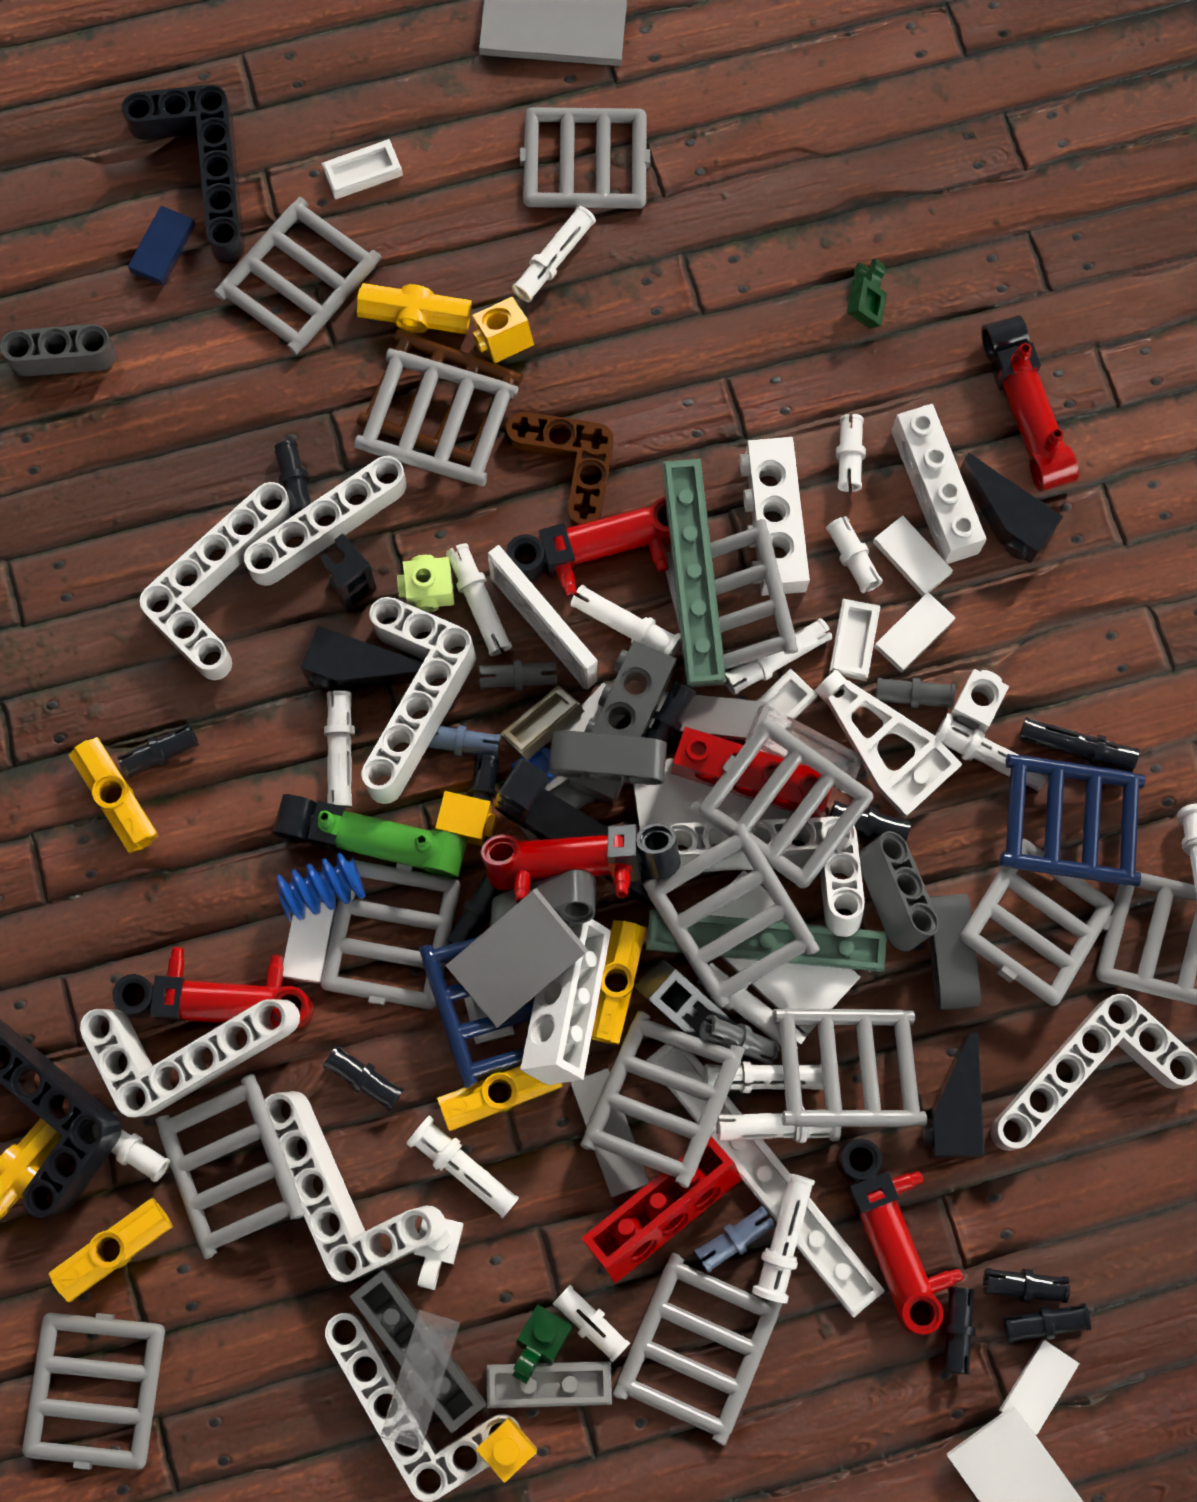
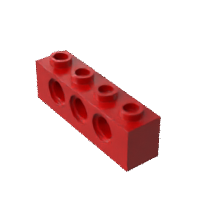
[671,726,832,818]
[581,1136,741,1284]

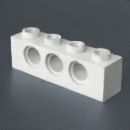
[891,403,987,564]
[740,437,810,596]
[520,919,611,1085]

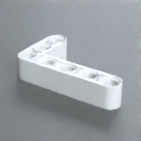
[140,482,291,680]
[362,597,476,804]
[671,817,865,937]
[990,994,1197,1151]
[80,999,300,1117]
[265,1091,446,1282]
[325,1313,520,1502]

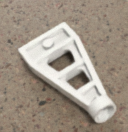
[815,670,962,819]

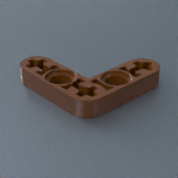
[506,412,613,526]

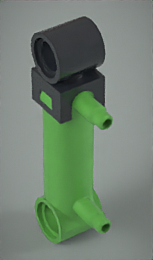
[272,794,468,878]

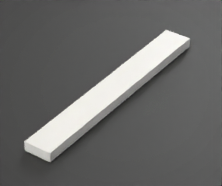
[646,1043,885,1317]

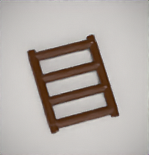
[356,329,523,467]

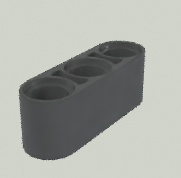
[0,324,117,376]
[548,730,667,785]
[859,831,939,951]
[490,869,596,928]
[928,894,981,1010]

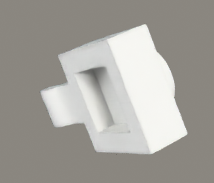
[414,1218,464,1290]

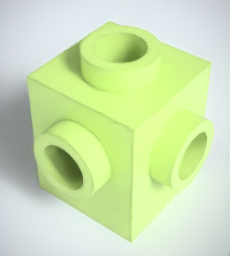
[397,555,455,613]

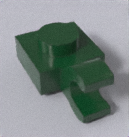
[847,258,887,329]
[512,1305,573,1384]

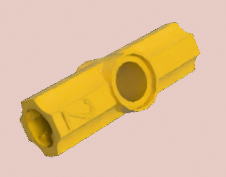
[356,283,472,334]
[68,737,159,854]
[591,920,647,1045]
[437,1066,563,1132]
[0,1118,62,1220]
[48,1198,173,1303]

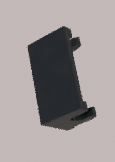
[322,533,377,612]

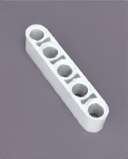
[244,456,406,586]

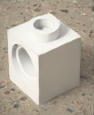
[950,669,1009,733]

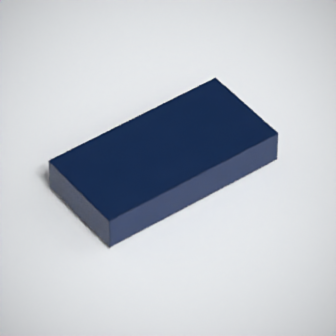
[128,206,196,286]

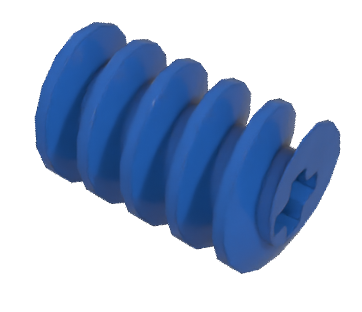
[276,853,366,922]

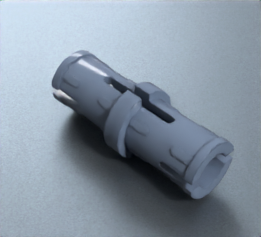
[428,725,501,757]
[694,1206,776,1273]

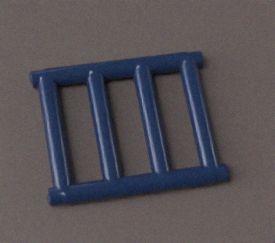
[999,754,1145,886]
[419,936,534,1088]

